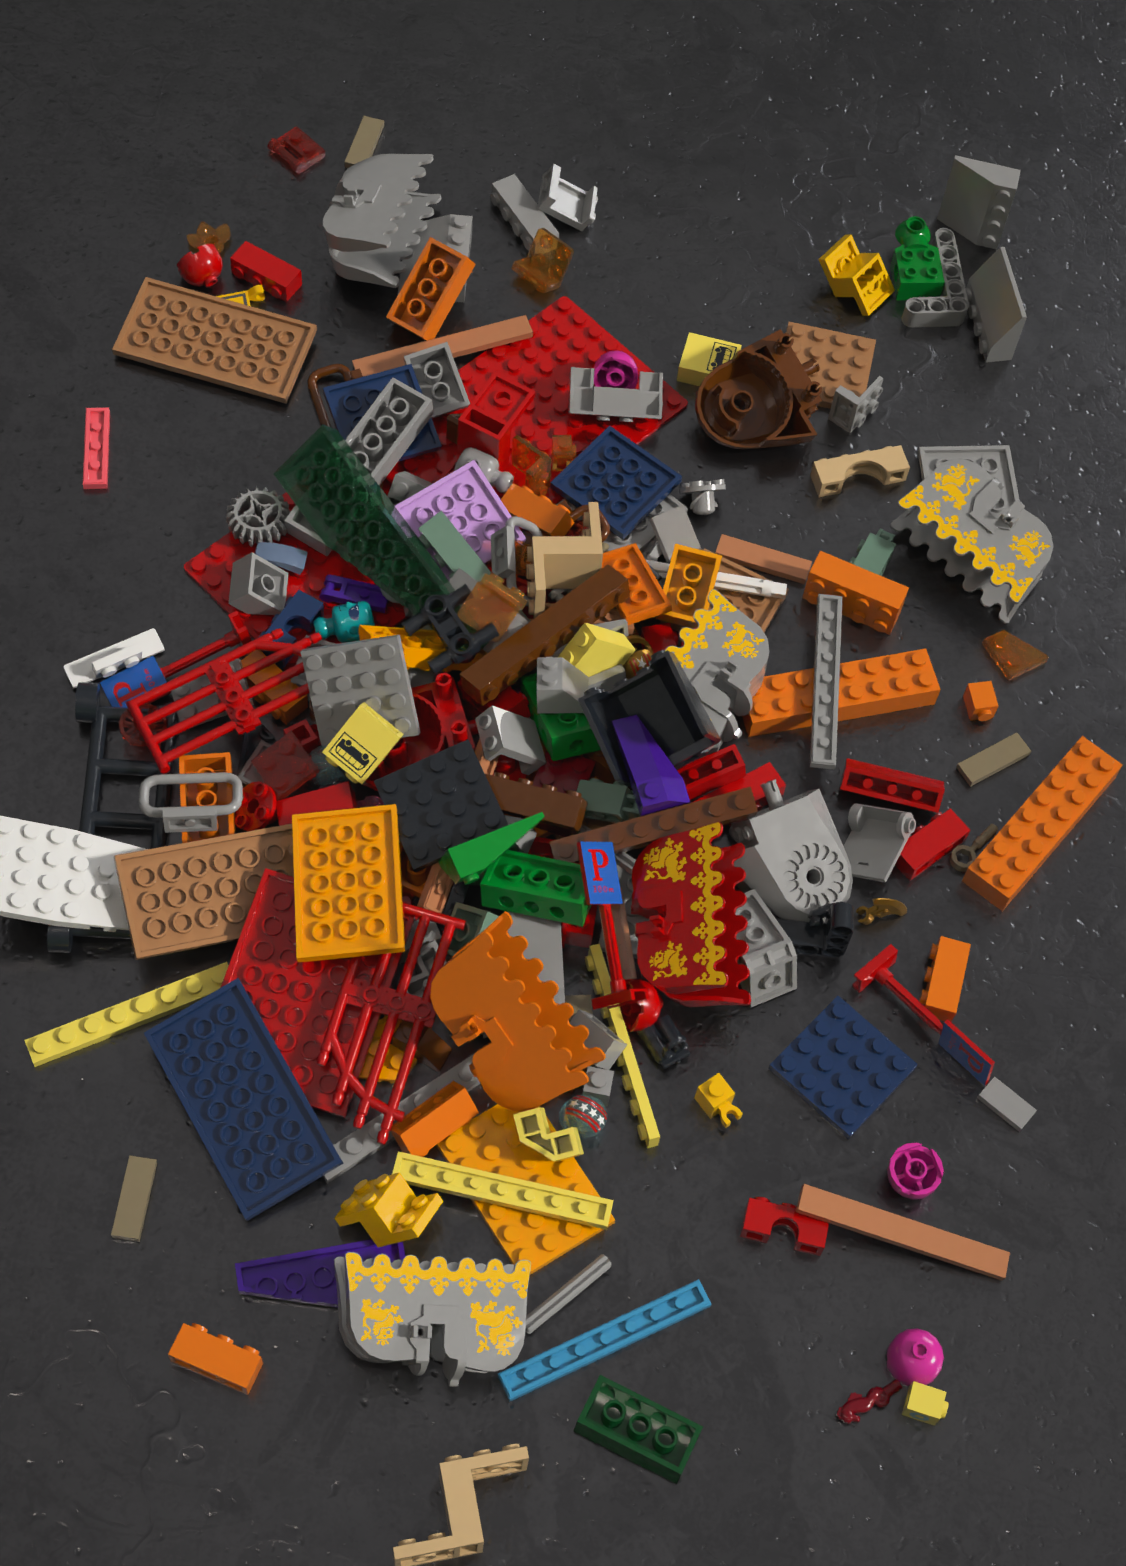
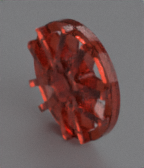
[119,703,167,746]

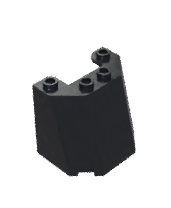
[578,650,721,787]

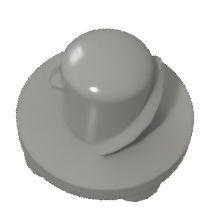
[679,479,726,515]

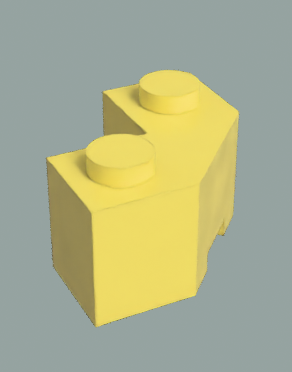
[513,1107,584,1161]

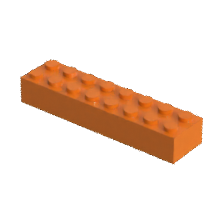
[742,649,941,737]
[962,736,1123,912]

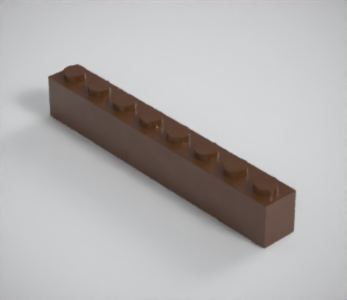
[460,564,630,706]
[549,787,758,864]

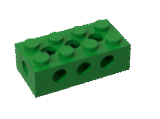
[520,673,601,761]
[480,850,591,927]

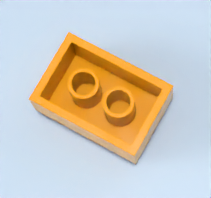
[656,544,722,629]

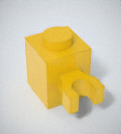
[694,1073,743,1128]

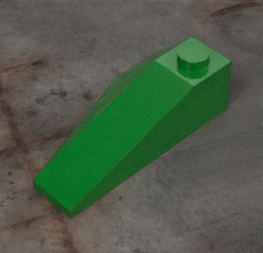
[438,812,545,885]

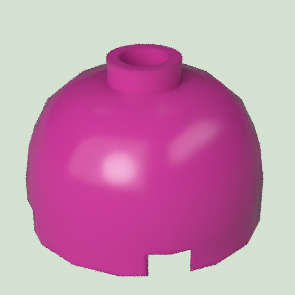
[594,350,638,389]
[887,1143,944,1200]
[886,1328,944,1386]

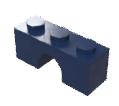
[258,590,324,669]

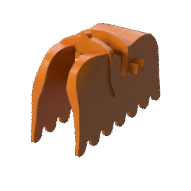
[430,911,606,1112]

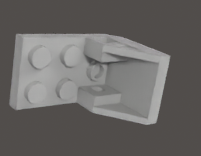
[735,889,797,1008]

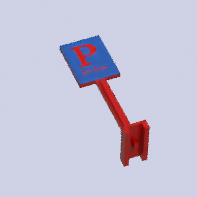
[100,611,253,708]
[577,841,650,1010]
[852,944,995,1086]

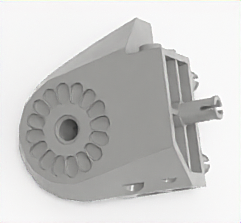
[729,779,853,922]

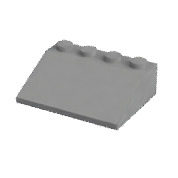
[937,155,1021,249]
[398,214,473,303]
[966,247,1027,362]

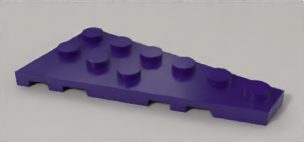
[235,1239,405,1308]

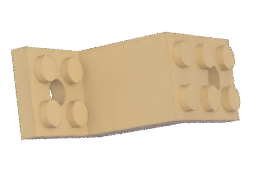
[526,502,603,619]
[393,1444,529,1566]

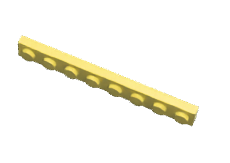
[585,944,660,1148]
[24,962,229,1067]
[392,1151,613,1230]

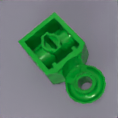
[890,216,945,300]

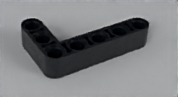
[776,902,854,957]

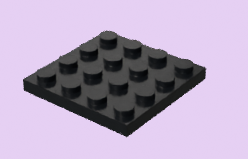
[374,739,508,873]

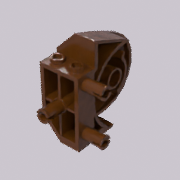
[695,329,823,449]

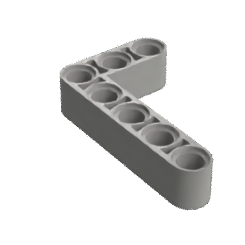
[902,228,969,328]

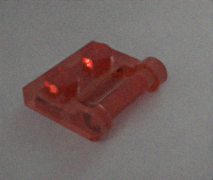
[267,126,326,174]

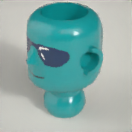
[314,601,375,643]

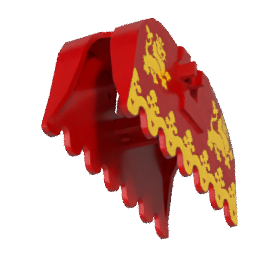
[631,822,751,1007]

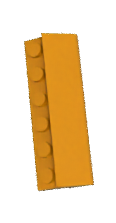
[358,625,487,672]

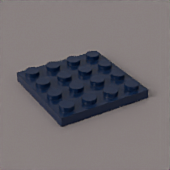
[323,364,442,462]
[550,426,682,540]
[768,996,918,1139]

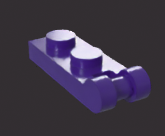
[319,575,391,613]

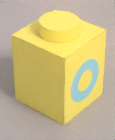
[902,1381,949,1426]

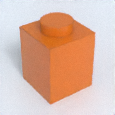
[963,681,999,721]

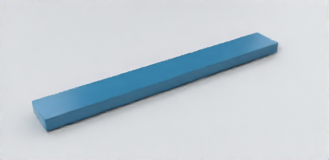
[497,1279,711,1402]

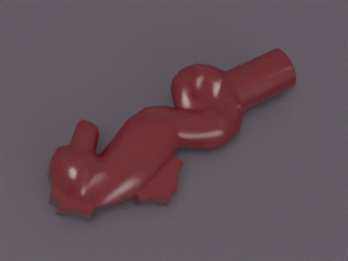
[836,1379,902,1424]

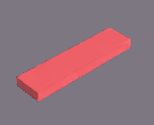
[83,407,110,489]

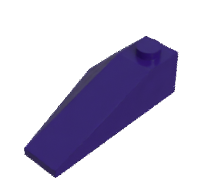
[612,715,691,817]

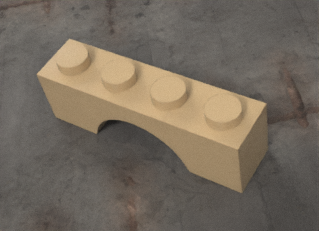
[810,445,910,497]

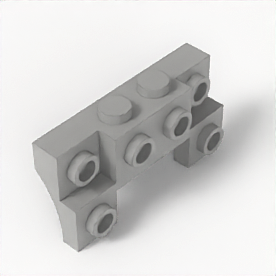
[569,367,663,422]

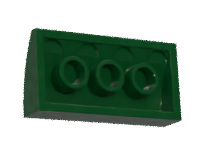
[573,1375,703,1484]

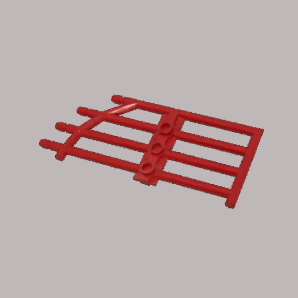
[125,628,322,774]
[317,902,466,1145]

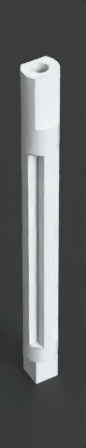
[646,560,787,599]

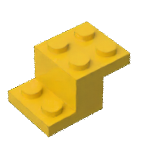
[818,234,895,316]
[334,1172,443,1247]

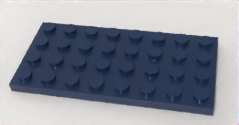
[144,978,343,1221]

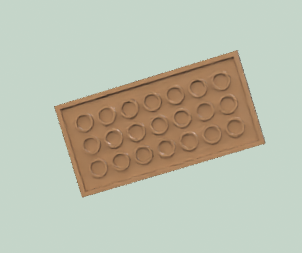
[112,277,317,404]
[114,824,294,960]

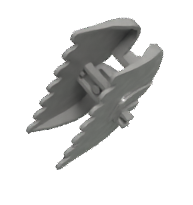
[323,154,441,288]

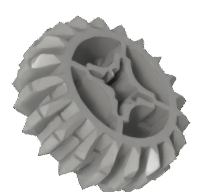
[226,486,290,547]

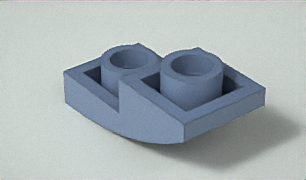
[254,542,308,575]

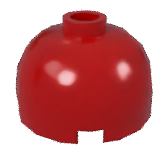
[177,244,223,287]
[620,979,663,1032]

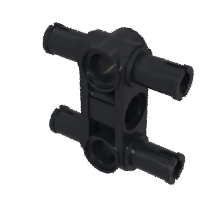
[401,584,500,675]

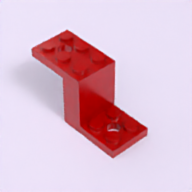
[436,371,536,482]

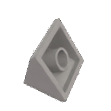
[649,505,702,562]

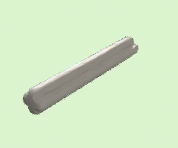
[525,1254,611,1334]

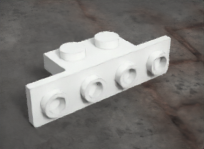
[64,628,165,689]

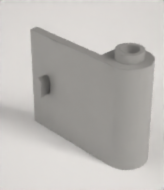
[844,803,916,883]

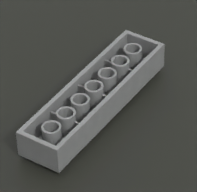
[284,378,434,556]

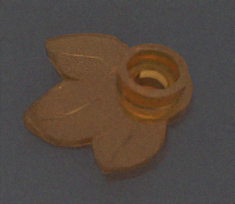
[187,222,231,253]

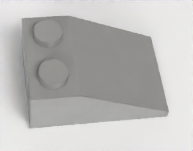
[404,342,470,419]

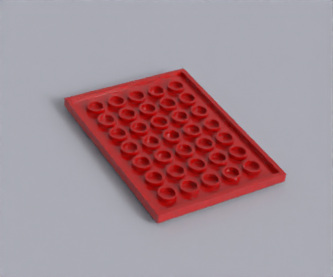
[220,868,415,1118]

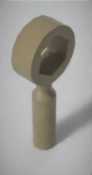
[950,824,998,872]

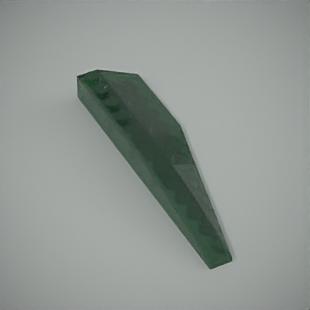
[273,425,489,654]

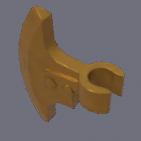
[856,898,907,925]

